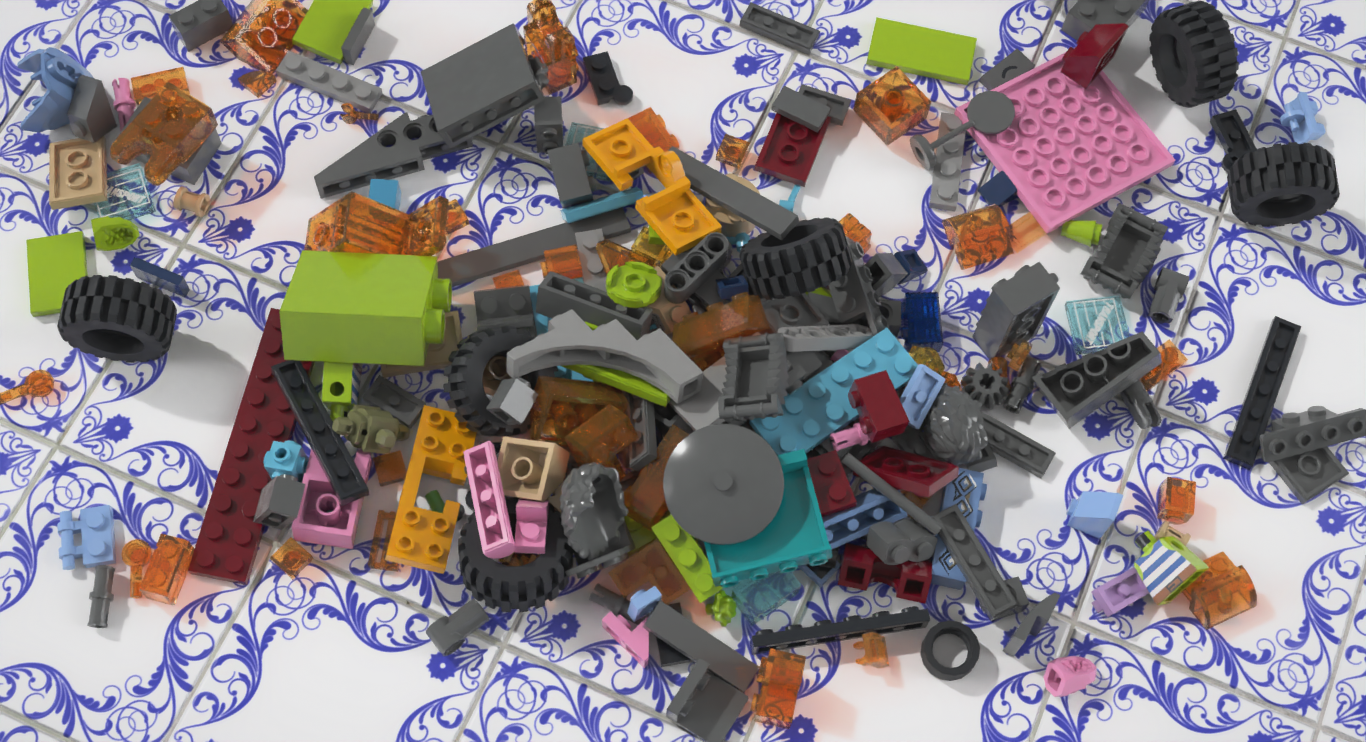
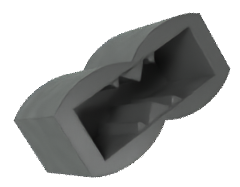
[866,519,937,565]

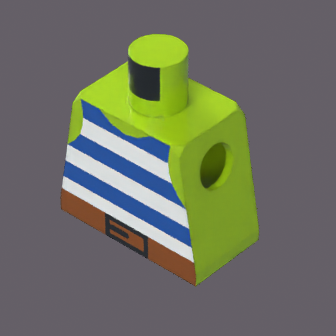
[322,362,362,422]
[1134,531,1209,605]

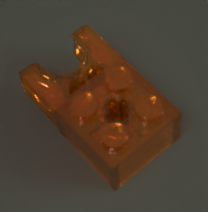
[523,0,579,95]
[110,82,218,186]

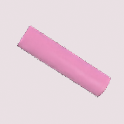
[463,440,515,559]

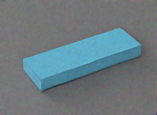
[560,187,644,223]

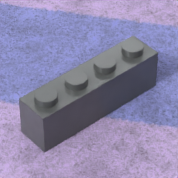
[536,271,653,340]

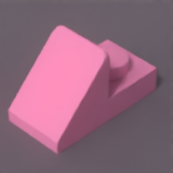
[514,499,549,554]
[602,611,649,668]

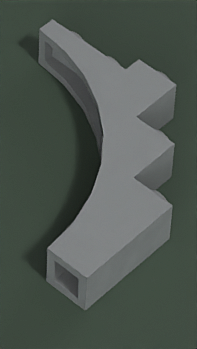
[506,309,703,404]

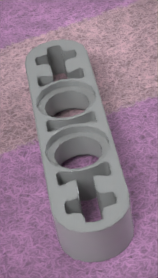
[777,324,873,352]

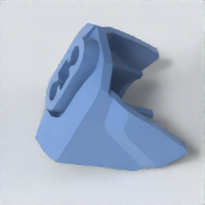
[17,47,94,133]

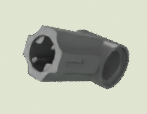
[1148,267,1190,324]
[425,598,489,657]

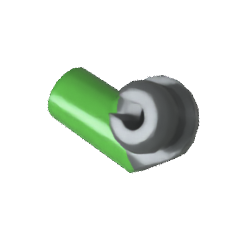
[425,490,465,522]

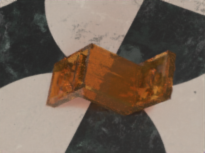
[304,191,449,256]

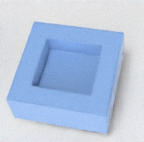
[627,586,662,622]

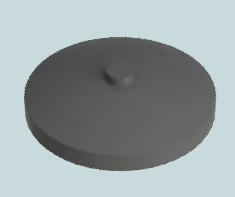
[663,424,784,545]

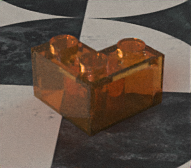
[564,404,639,481]
[608,539,690,605]
[750,648,806,729]

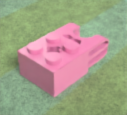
[292,448,372,549]

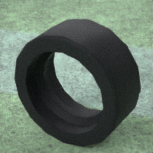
[920,620,980,681]

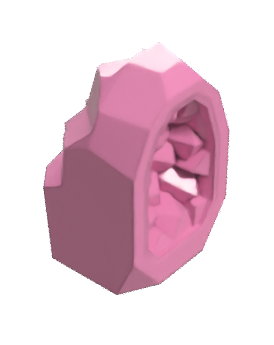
[1043,656,1097,697]

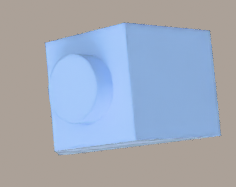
[1066,491,1123,539]

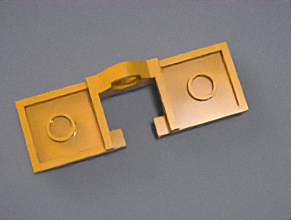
[582,118,722,256]
[385,405,477,574]

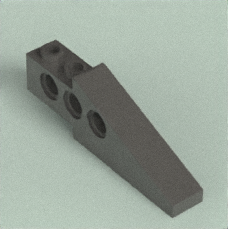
[314,112,473,199]

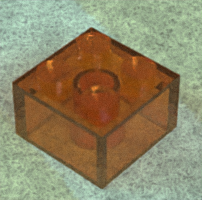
[853,66,931,146]

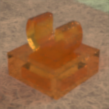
[853,632,889,669]

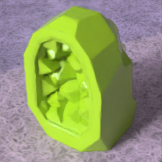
[91,216,140,251]

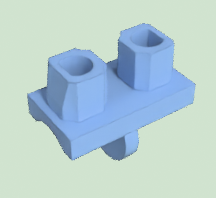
[1280,92,1326,144]

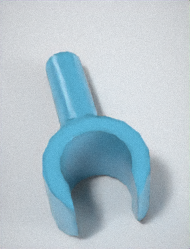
[779,184,801,212]
[726,232,750,253]

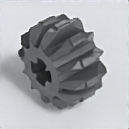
[960,362,1009,411]

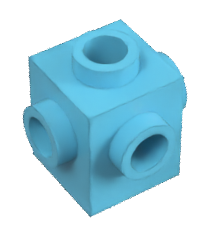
[264,440,309,483]

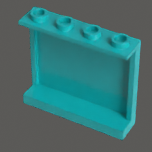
[704,449,832,588]

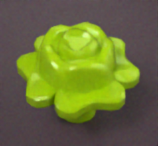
[705,590,737,627]

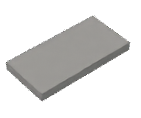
[669,332,793,431]

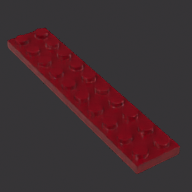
[188,308,315,585]

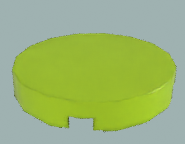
[605,261,662,308]

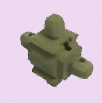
[332,404,410,454]

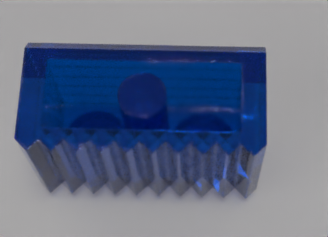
[900,292,943,353]

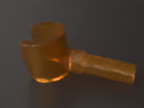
[340,103,379,124]
[988,357,1012,395]

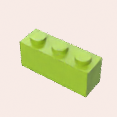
[651,514,723,603]

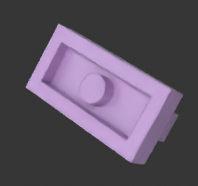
[1091,567,1149,617]

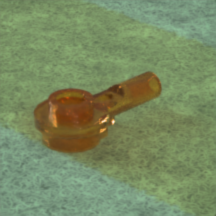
[0,370,54,405]
[121,539,152,599]

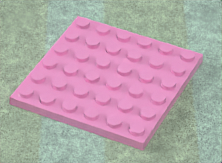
[954,52,1176,233]

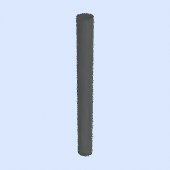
[842,453,943,535]

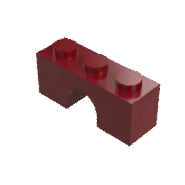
[838,543,932,604]

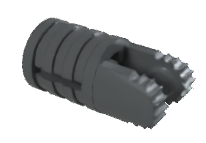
[1120,379,1162,429]

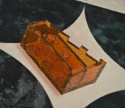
[624,424,689,531]

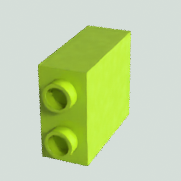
[279,250,452,366]

